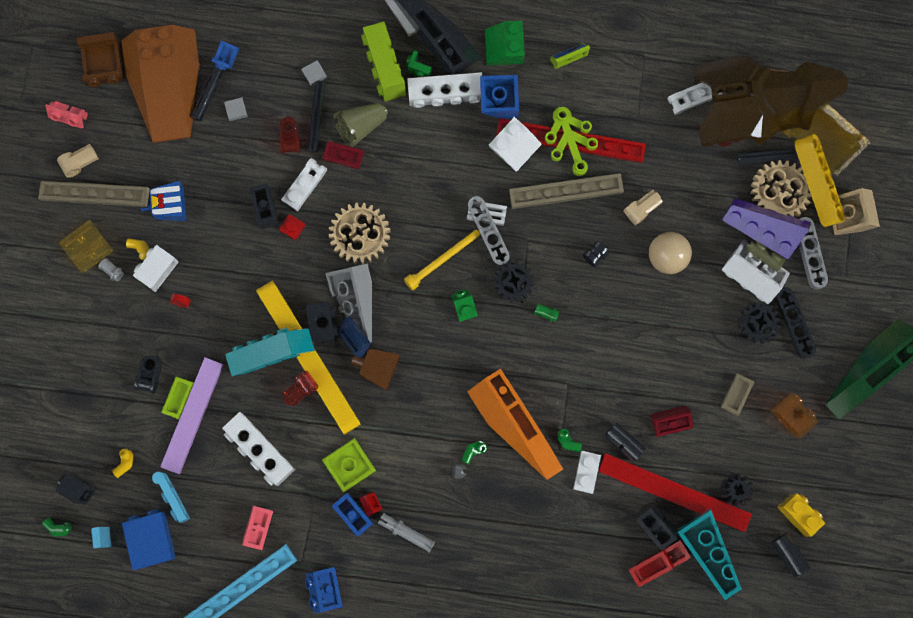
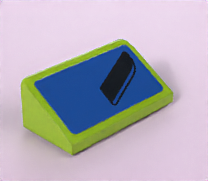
[550,43,590,69]

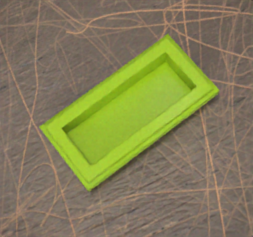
[161,377,194,420]

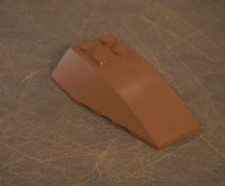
[121,25,200,143]

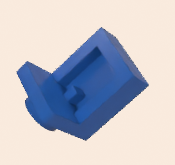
[211,41,240,71]

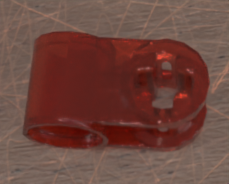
[280,116,301,154]

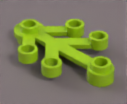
[545,107,598,176]

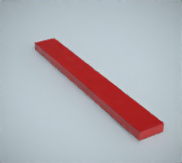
[496,118,646,163]
[598,453,752,532]

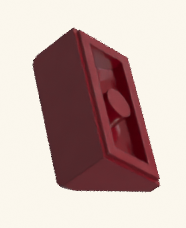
[650,406,693,437]

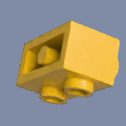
[777,493,825,537]

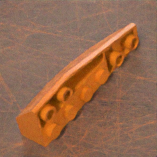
[467,369,563,480]

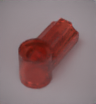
[283,370,319,407]

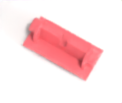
[45,101,88,129]

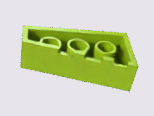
[361,22,406,101]

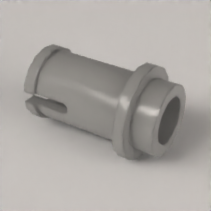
[98,258,124,281]

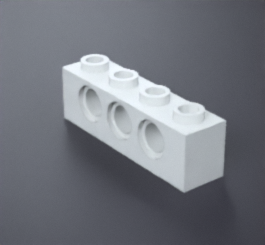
[407,72,482,108]
[222,412,295,486]

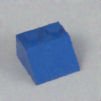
[480,75,519,119]

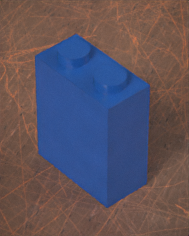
[122,510,176,570]

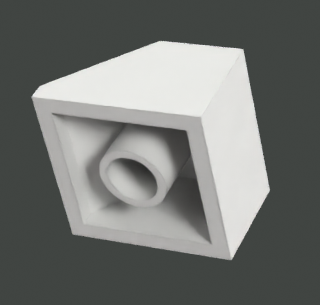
[489,117,541,172]

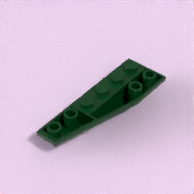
[825,318,913,420]

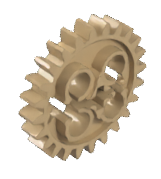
[750,160,812,217]
[329,203,390,264]

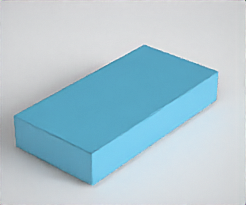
[91,527,112,548]

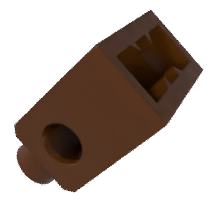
[351,349,400,391]

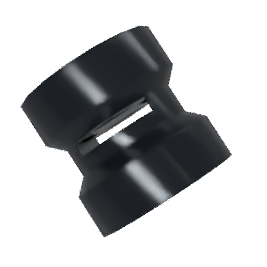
[582,241,609,268]

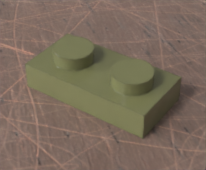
[746,239,786,272]

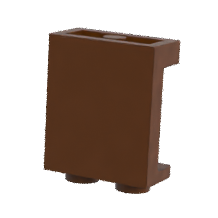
[77,32,124,87]

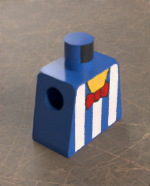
[141,181,187,221]

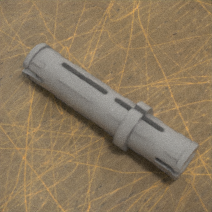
[378,513,435,553]

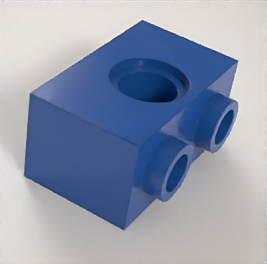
[332,493,374,537]

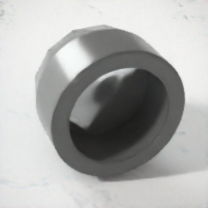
[452,463,467,479]

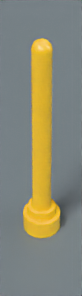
[404,230,480,291]

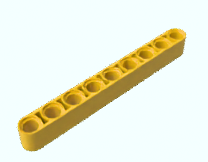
[256,280,361,435]

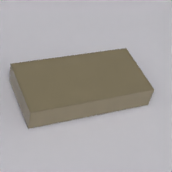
[720,373,754,417]

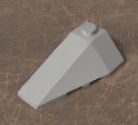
[326,263,372,342]

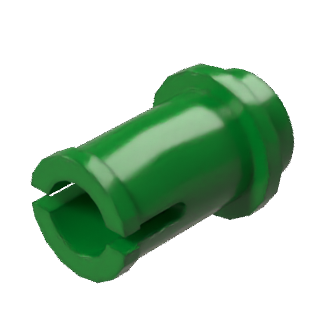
[534,303,560,322]

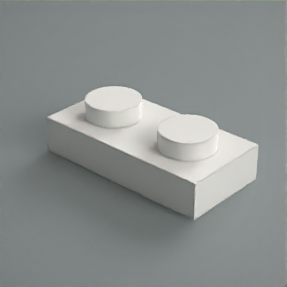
[573,451,601,494]

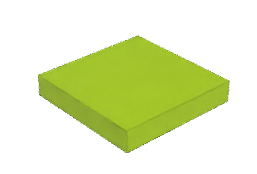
[322,438,376,493]

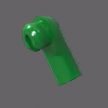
[557,428,582,452]
[461,441,487,465]
[42,518,72,537]

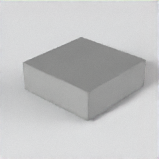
[301,60,327,86]
[224,98,248,121]

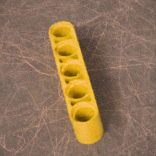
[795,134,845,227]

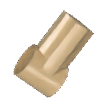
[57,144,99,178]
[623,190,663,226]

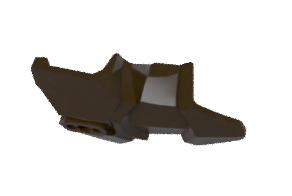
[693,55,848,147]

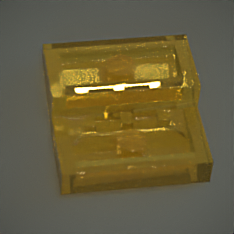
[59,220,113,274]

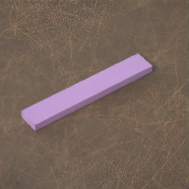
[161,358,224,474]

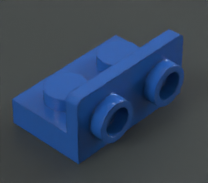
[305,567,343,613]

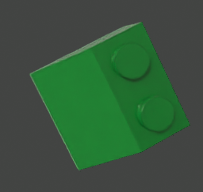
[485,21,525,66]

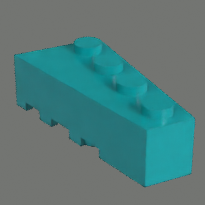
[225,328,315,376]
[677,508,742,600]

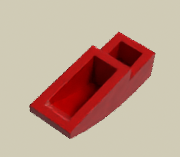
[629,538,692,587]

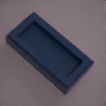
[337,317,371,358]

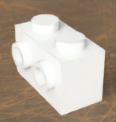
[133,245,178,292]

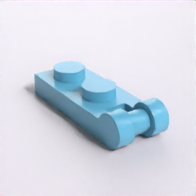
[152,472,190,523]

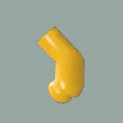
[126,238,150,260]
[112,448,133,478]

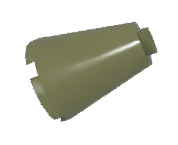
[334,103,388,147]

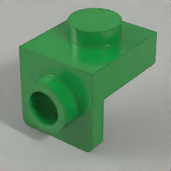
[406,50,431,78]
[451,289,478,322]

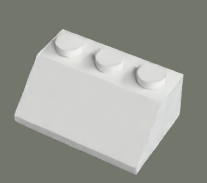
[722,240,790,304]

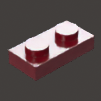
[323,141,364,170]

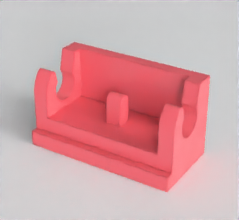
[242,505,273,550]

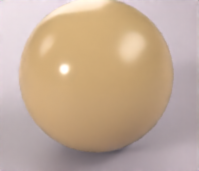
[649,232,692,274]

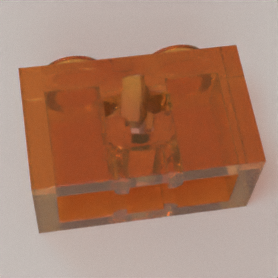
[770,393,819,439]

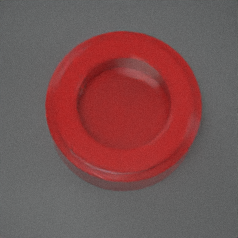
[170,294,191,308]

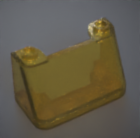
[783,103,871,176]

